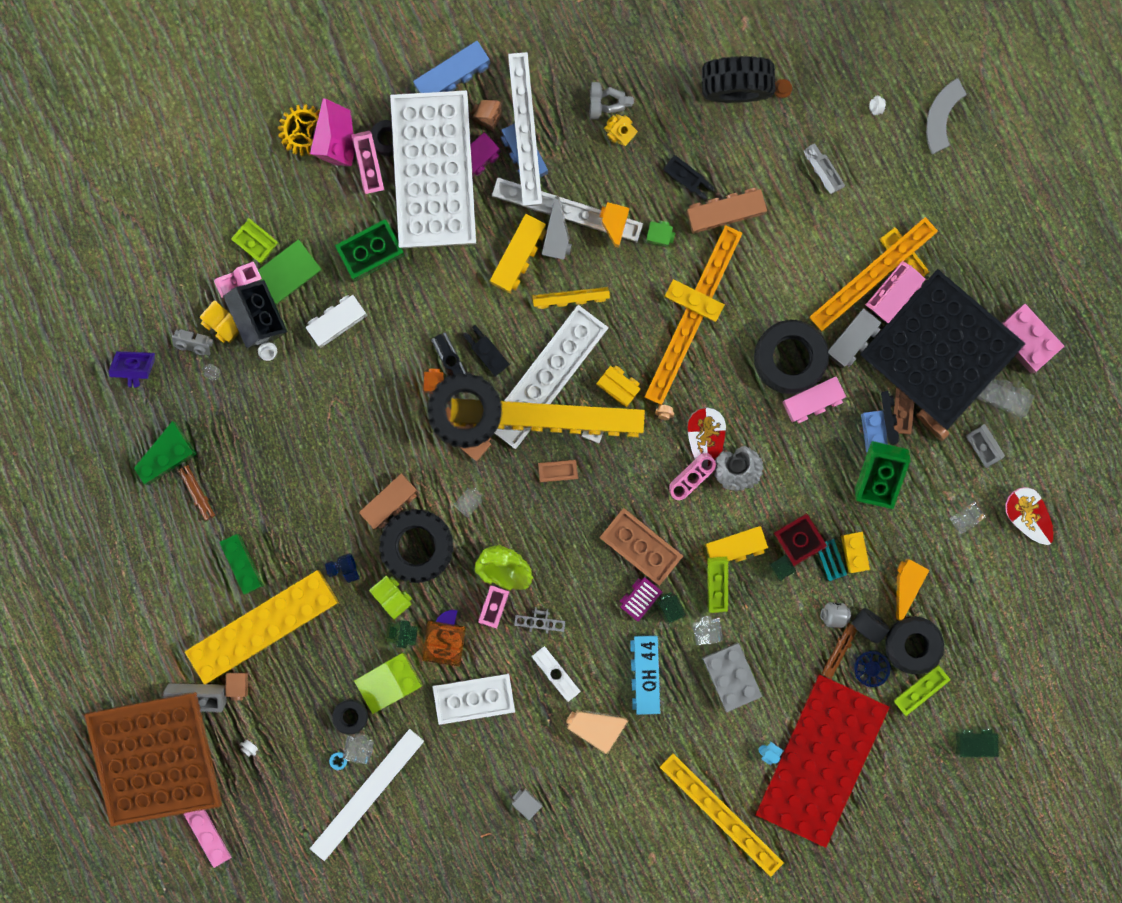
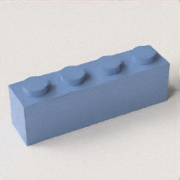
[413,41,490,93]

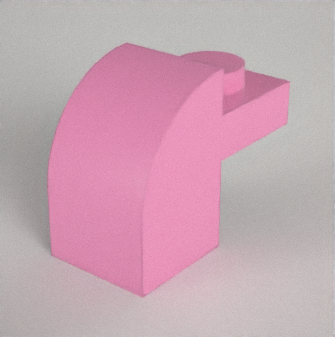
[214,262,262,298]

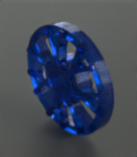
[854,651,891,687]

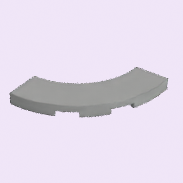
[926,78,967,155]

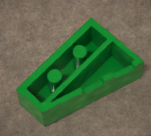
[134,421,197,485]

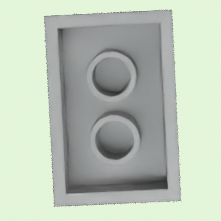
[702,642,762,712]

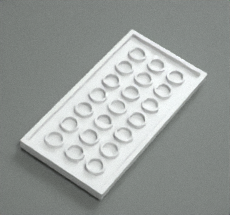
[390,91,476,248]

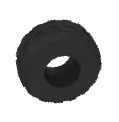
[885,616,945,674]

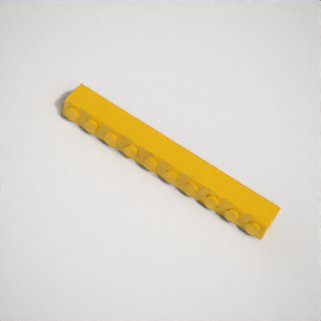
[450,398,645,438]

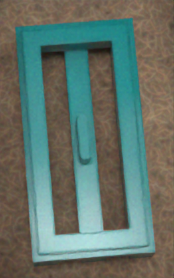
[818,539,847,581]

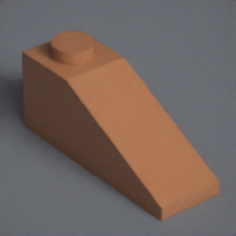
[471,100,502,131]

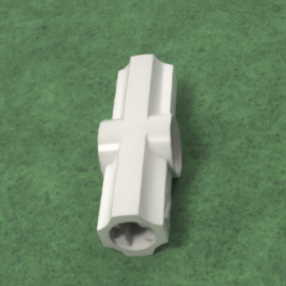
[531,646,581,702]

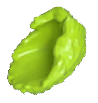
[475,545,533,591]

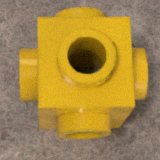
[604,114,638,146]

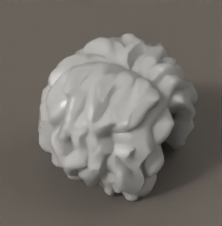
[715,446,763,491]

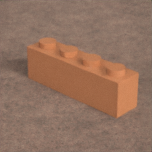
[686,188,767,234]

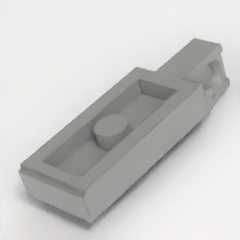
[804,144,845,194]

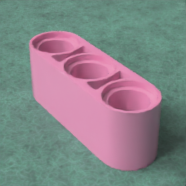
[669,453,716,500]

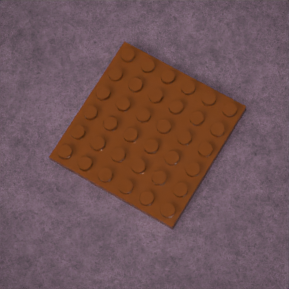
[84,692,222,827]

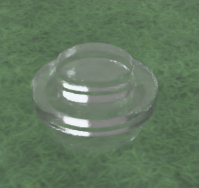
[203,363,221,381]

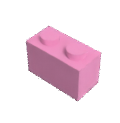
[479,585,510,629]

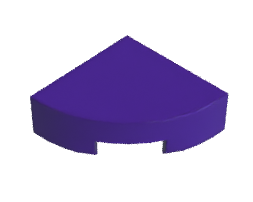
[435,610,458,626]

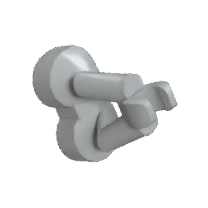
[590,82,634,120]

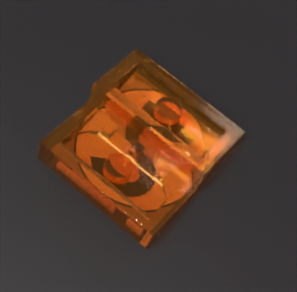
[422,621,466,667]

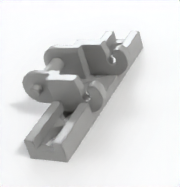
[514,607,565,634]

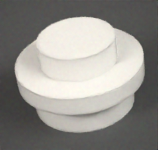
[870,96,885,115]
[258,342,277,361]
[240,739,258,757]

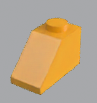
[599,202,629,248]

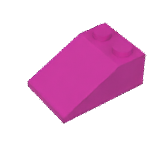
[310,98,355,166]

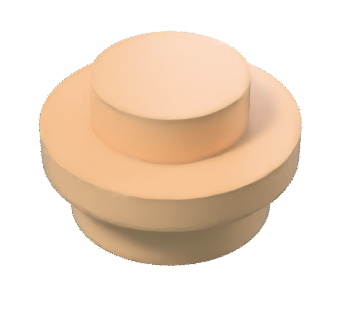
[655,405,674,420]

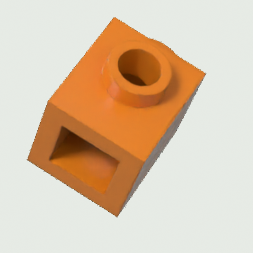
[424,369,445,393]

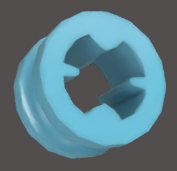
[329,752,348,770]

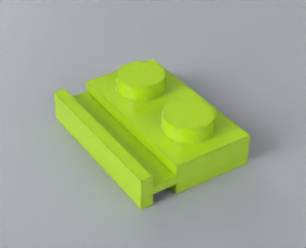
[231,218,279,264]

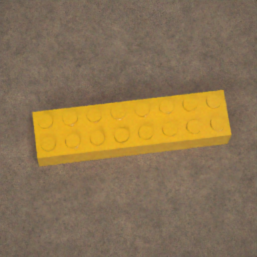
[184,570,339,685]

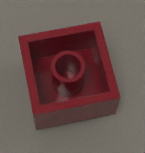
[774,513,828,567]

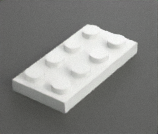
[433,674,515,725]

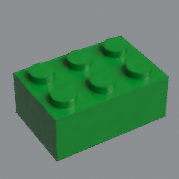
[335,219,405,282]
[855,441,911,509]

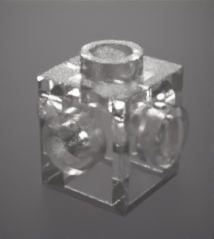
[692,615,723,646]

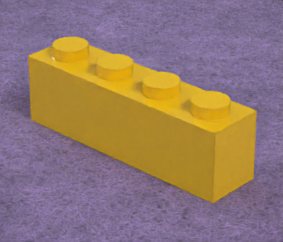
[490,214,547,294]

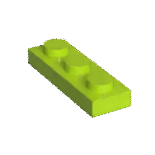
[707,556,728,613]
[893,665,951,716]

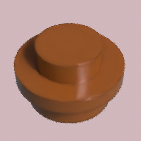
[774,79,792,98]

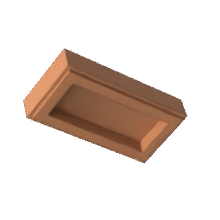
[538,460,578,482]

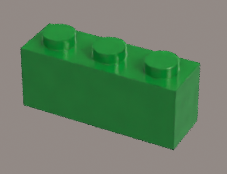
[219,534,264,595]

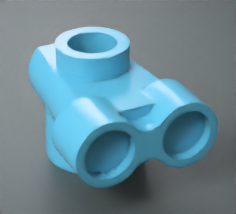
[758,742,783,765]

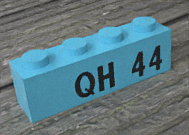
[630,635,660,714]

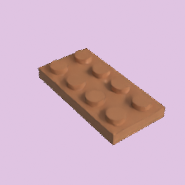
[599,508,683,586]

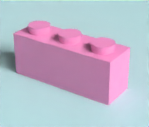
[351,131,384,194]
[866,261,925,323]
[782,376,846,424]

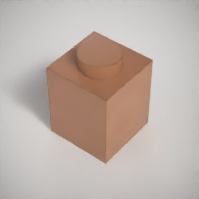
[226,672,248,700]

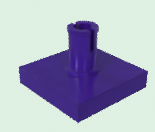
[109,351,155,388]

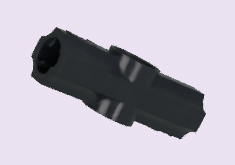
[431,332,467,376]

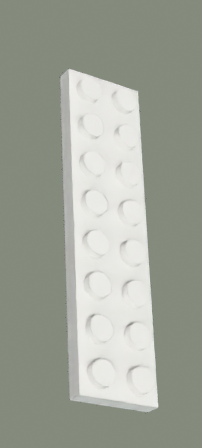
[495,305,608,449]

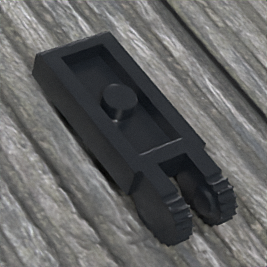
[662,155,715,201]
[463,325,510,377]
[881,391,899,445]

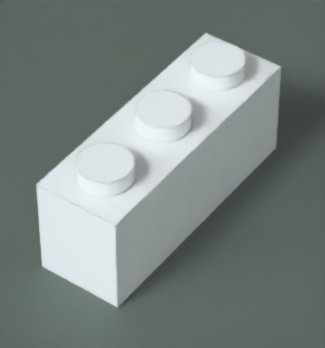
[306,295,368,348]

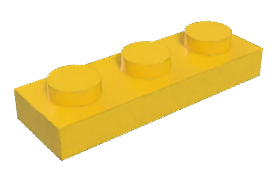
[665,279,725,322]

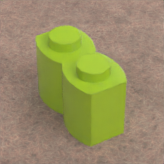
[369,575,412,619]

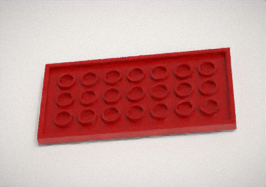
[755,674,890,848]

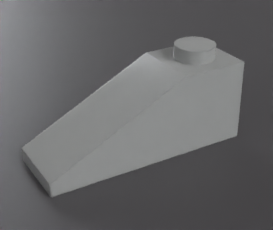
[542,196,572,260]

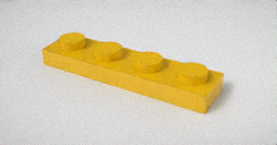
[532,287,610,309]

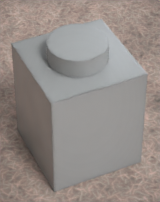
[512,788,542,820]

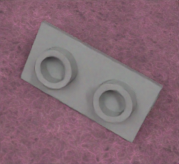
[172,329,213,356]

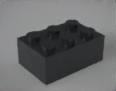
[223,280,288,349]

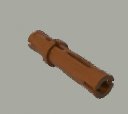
[178,465,216,521]
[821,623,857,679]

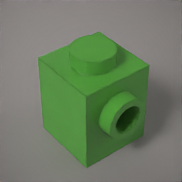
[646,221,675,248]

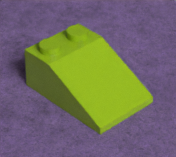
[354,652,423,714]

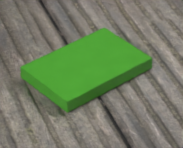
[258,239,322,304]

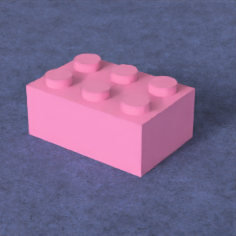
[1002,304,1064,374]

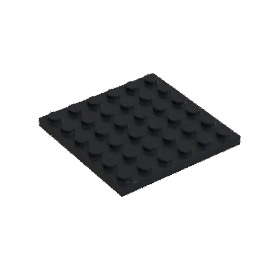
[860,269,1026,430]

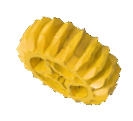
[278,104,320,156]

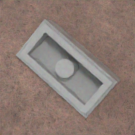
[966,424,1005,468]

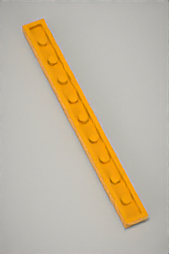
[644,225,742,405]

